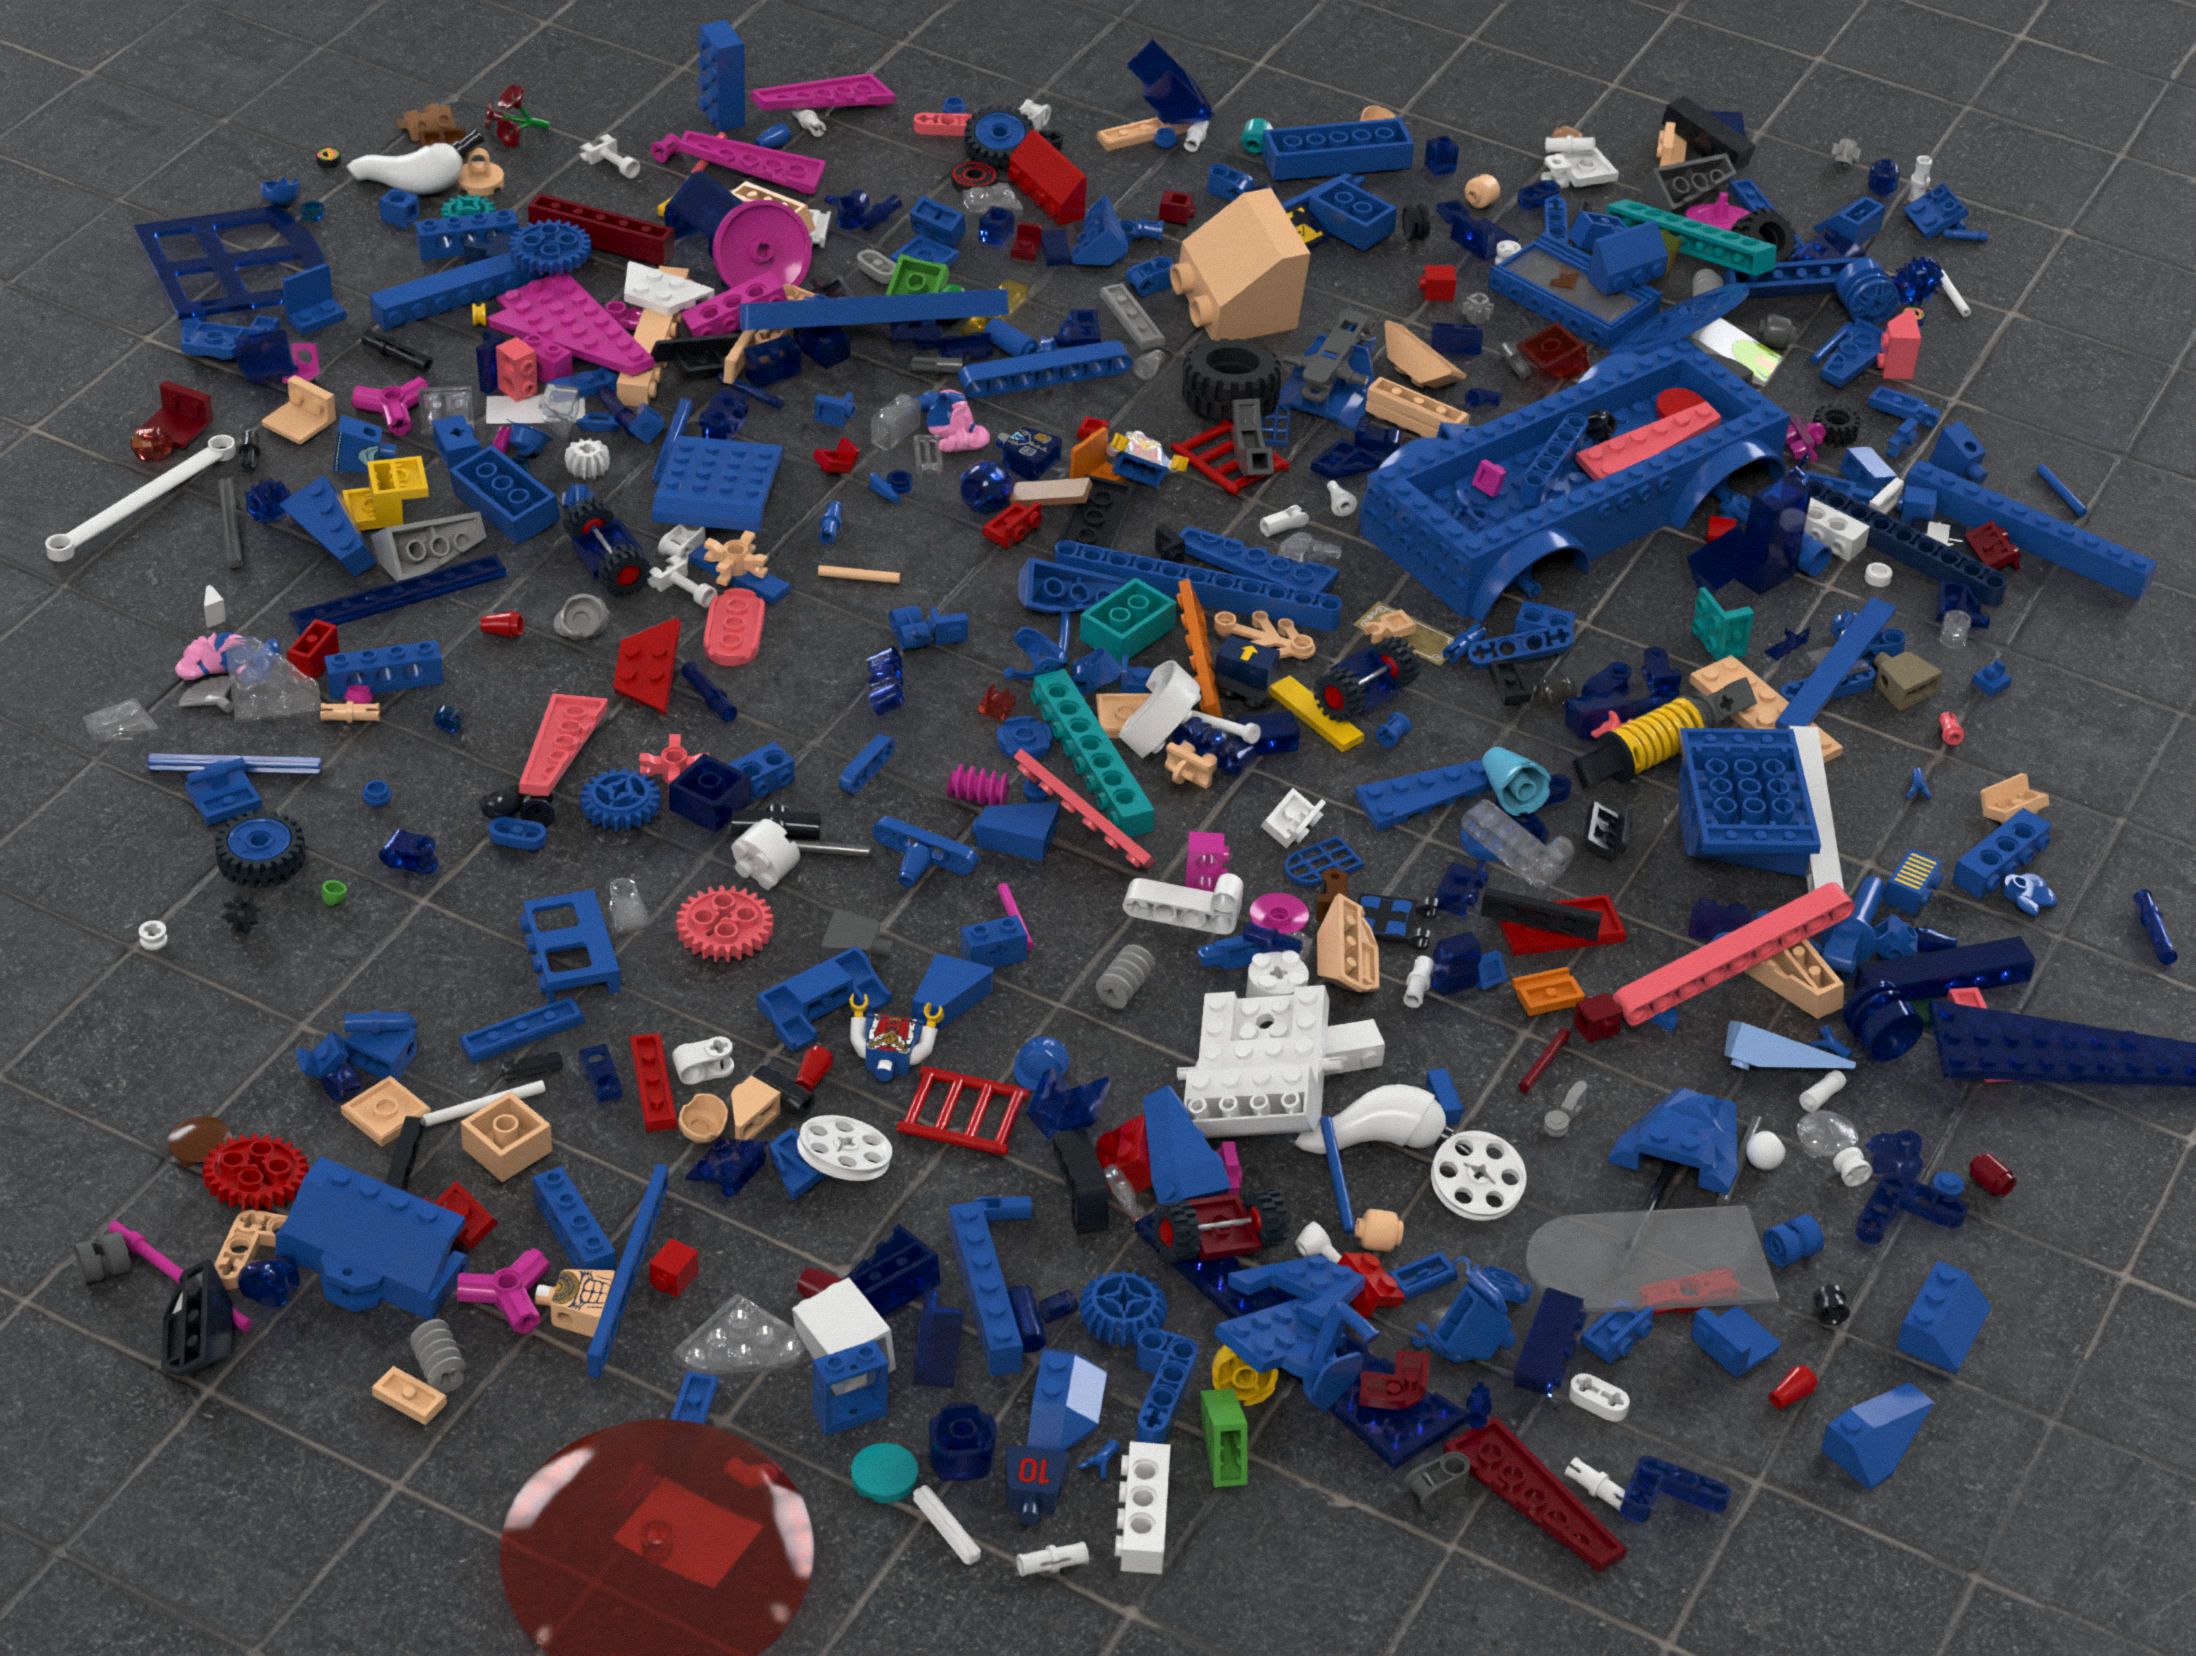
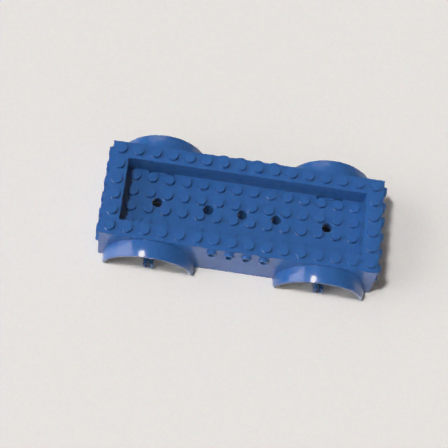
[1359,338,1791,622]

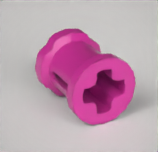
[650,133,681,163]

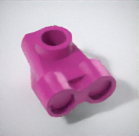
[606,301,642,331]

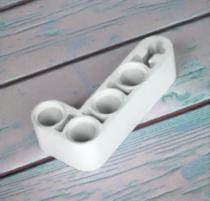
[1123,873,1243,934]

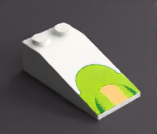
[1675,318,1782,386]

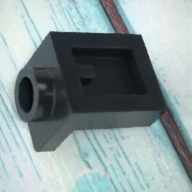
[1155,524,1185,563]

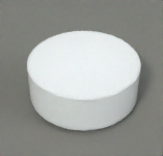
[1864,563,1893,587]

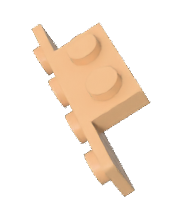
[1656,122,1687,167]

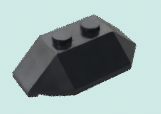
[161,1258,233,1377]

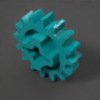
[441,194,496,233]

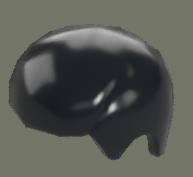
[479,784,524,819]

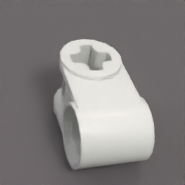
[1019,99,1051,130]
[658,524,706,563]
[672,1036,734,1085]

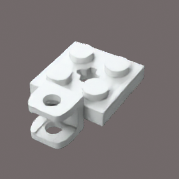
[1541,148,1619,189]

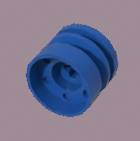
[1834,259,1900,325]

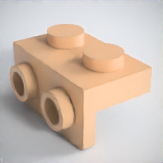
[1980,773,2050,824]

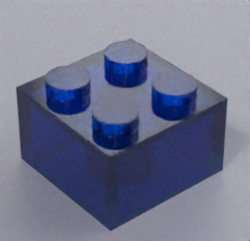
[669,753,751,833]

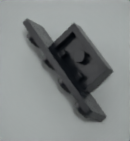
[650,333,741,379]

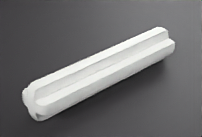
[913,1485,981,1565]

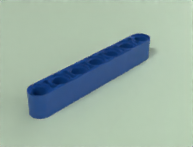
[957,340,1133,398]

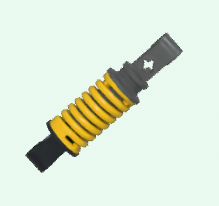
[1572,677,1758,788]

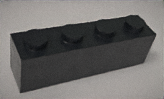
[1661,96,1756,171]

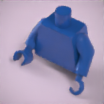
[1411,1257,1515,1363]

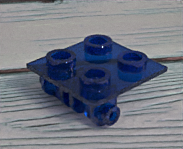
[685,1138,768,1197]

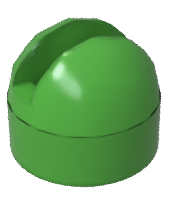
[321,880,347,906]

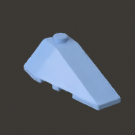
[1724,1021,1856,1070]

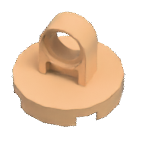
[456,148,504,196]

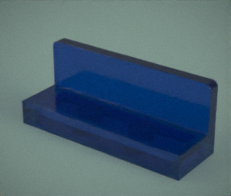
[914,1288,964,1388]

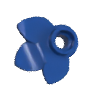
[2002,873,2058,916]

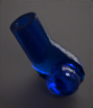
[1465,387,1503,406]

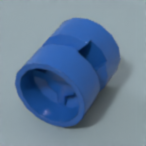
[1780,528,1832,577]
[1763,1214,1824,1267]

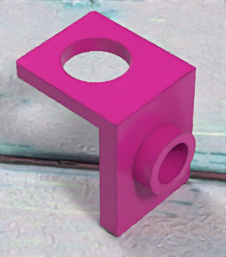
[282,343,320,383]

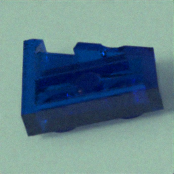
[1052,309,1101,347]
[1310,437,1382,480]

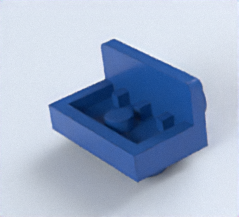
[1580,1300,1654,1364]

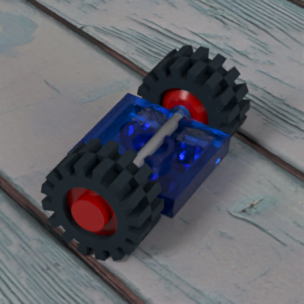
[563,497,651,597]
[1313,636,1421,722]

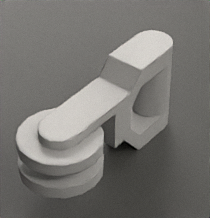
[1544,1081,1587,1137]

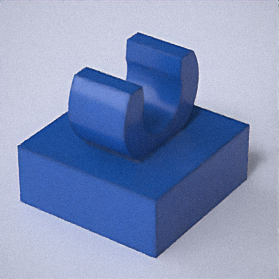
[1971,660,2012,697]
[1469,950,1507,990]

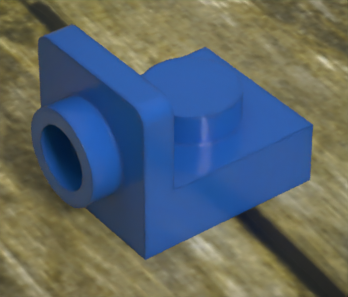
[814,392,856,428]
[628,402,665,444]
[1115,655,1154,694]
[295,1031,349,1081]

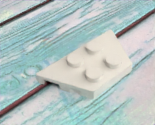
[624,261,715,316]

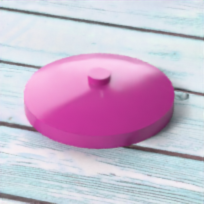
[713,200,812,289]

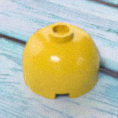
[1212,1345,1278,1406]

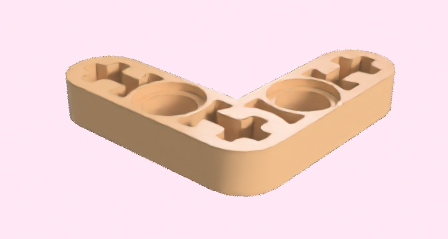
[214,1210,288,1290]

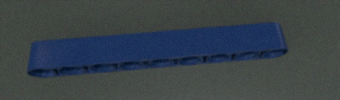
[1802,481,2008,607]

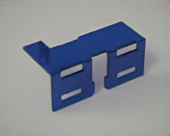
[1764,627,1810,661]

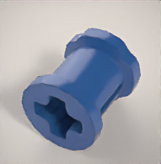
[1375,712,1411,748]

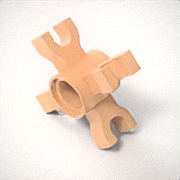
[704,530,768,586]

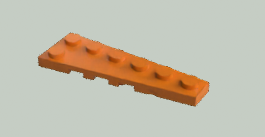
[1176,578,1223,719]

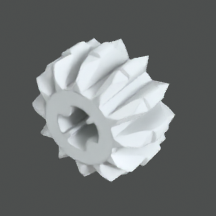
[565,438,610,480]

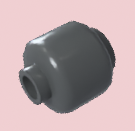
[1756,314,1795,349]

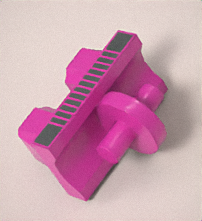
[1785,414,1826,462]

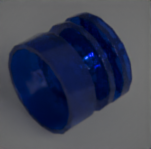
[1842,980,1924,1062]

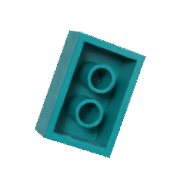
[1079,578,1177,665]

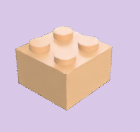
[460,1091,552,1183]

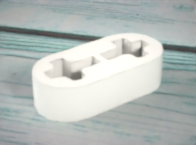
[1569,1374,1630,1421]

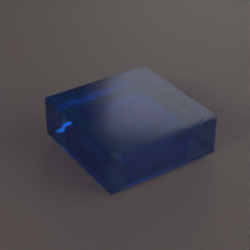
[1436,199,1469,224]

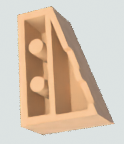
[1744,939,1844,1019]

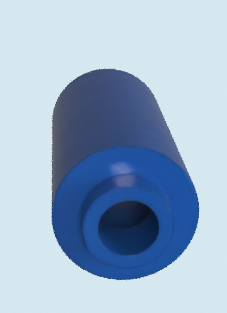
[983,318,1038,357]

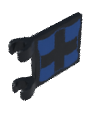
[1357,893,1438,950]

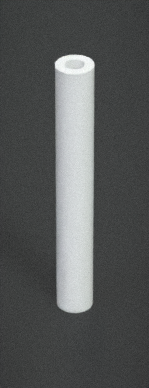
[1933,267,1971,317]

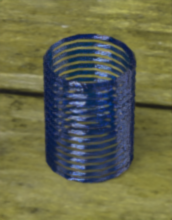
[1038,1289,1078,1323]

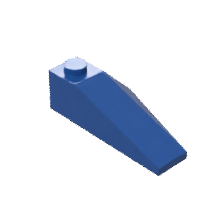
[1017,557,1131,613]

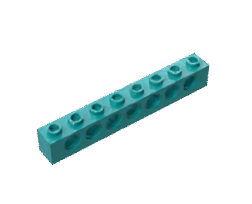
[1606,199,1777,276]
[1030,669,1155,837]

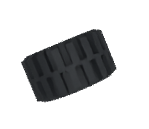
[1731,208,1797,263]

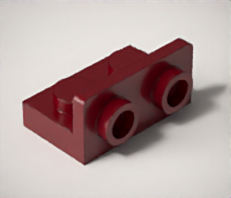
[1965,520,2021,570]

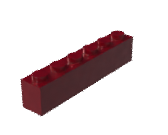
[528,193,675,266]

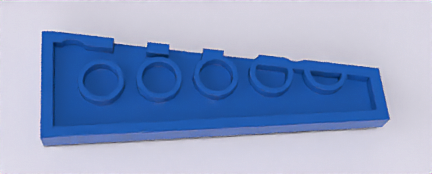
[1355,759,1493,831]

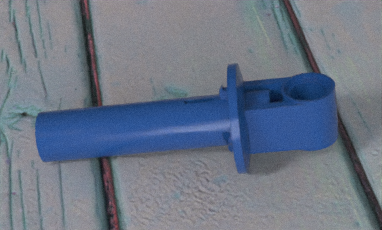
[1820,876,1886,974]

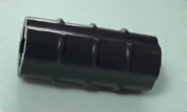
[753,1065,815,1118]

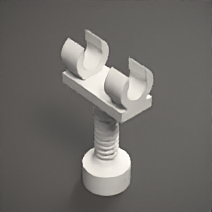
[579,134,640,178]
[647,555,717,608]

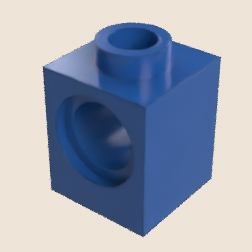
[379,188,420,229]

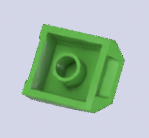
[886,254,950,295]

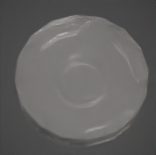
[1103,1163,1146,1224]

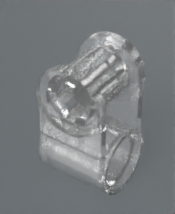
[609,878,649,934]

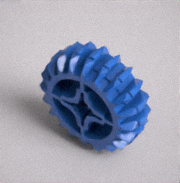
[1079,1268,1168,1349]

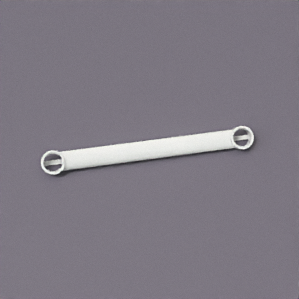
[45,435,236,562]

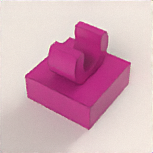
[1472,459,1507,497]

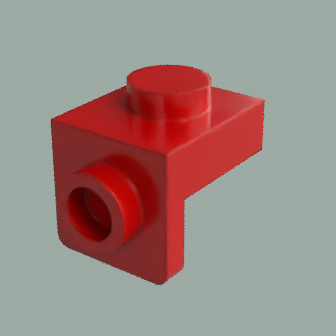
[812,438,860,474]

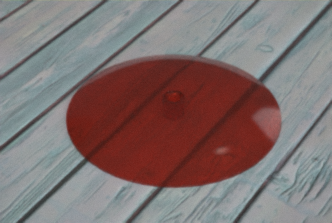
[500,1419,814,1656]

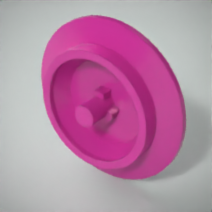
[1686,192,1751,232]

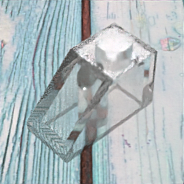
[538,384,579,440]

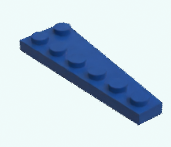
[1178,526,1340,593]

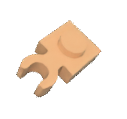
[1364,609,1416,643]

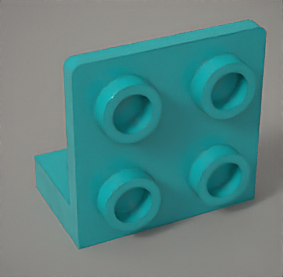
[1691,587,1754,661]

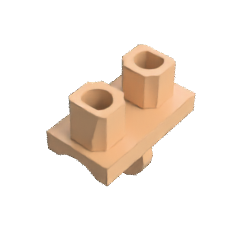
[1165,741,1217,789]

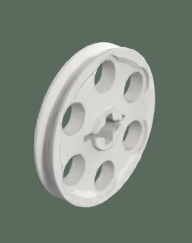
[797,1115,892,1181]
[1431,1131,1526,1221]

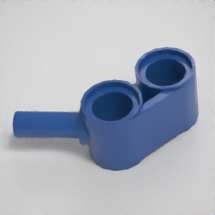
[889,605,931,651]

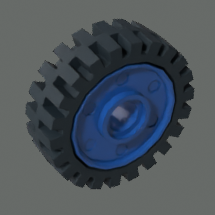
[964,105,1035,172]
[215,810,305,888]

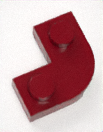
[1359,1350,1430,1409]

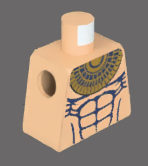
[535,1269,615,1337]

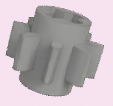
[1831,139,1861,168]
[1462,293,1494,324]

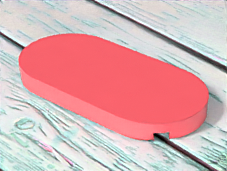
[703,588,765,666]

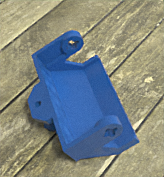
[276,1156,469,1320]

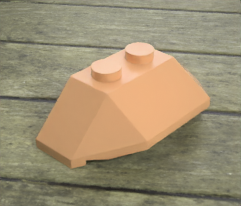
[1384,320,1467,388]
[1317,893,1379,993]

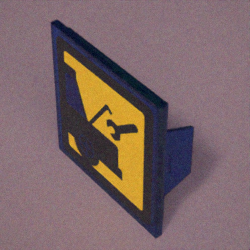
[1284,201,1331,249]

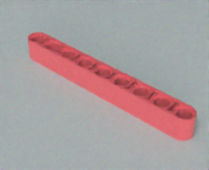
[1612,882,1855,1026]

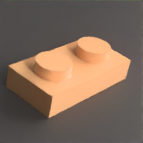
[372,1366,447,1425]

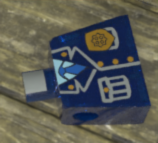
[996,427,1062,482]

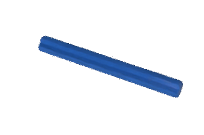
[652,398,692,483]

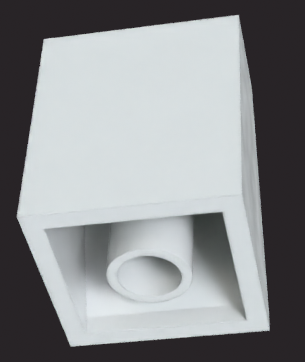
[792,1277,896,1396]

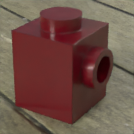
[1573,992,1623,1043]

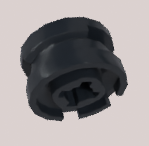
[1402,204,1430,240]

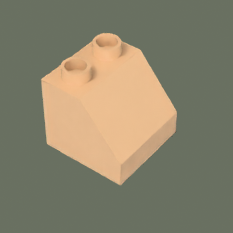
[1170,188,1311,341]

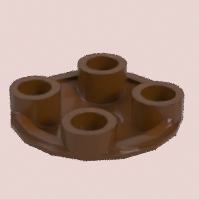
[168,1116,232,1167]

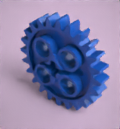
[509,219,591,276]

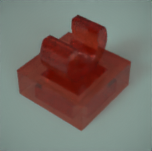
[979,684,1016,721]

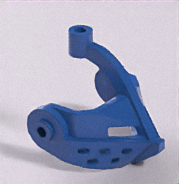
[1002,627,1067,681]

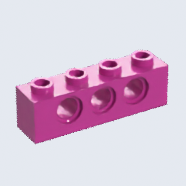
[680,270,788,337]

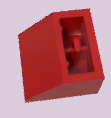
[1096,1113,1153,1192]

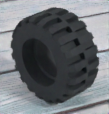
[1182,338,1282,422]

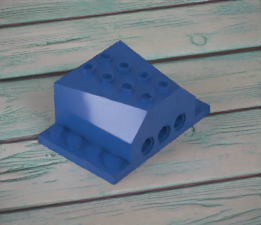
[1679,728,1821,877]

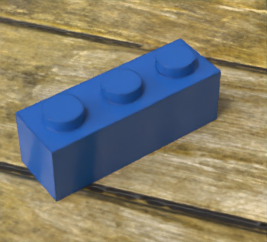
[1425,1068,1464,1124]

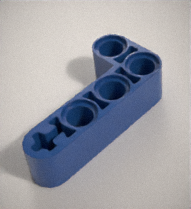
[1135,1328,1198,1444]

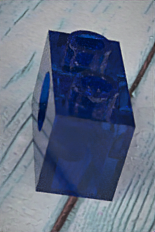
[793,325,850,369]

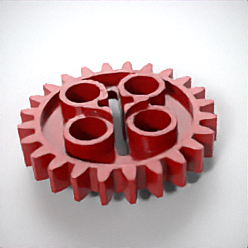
[202,1133,309,1212]

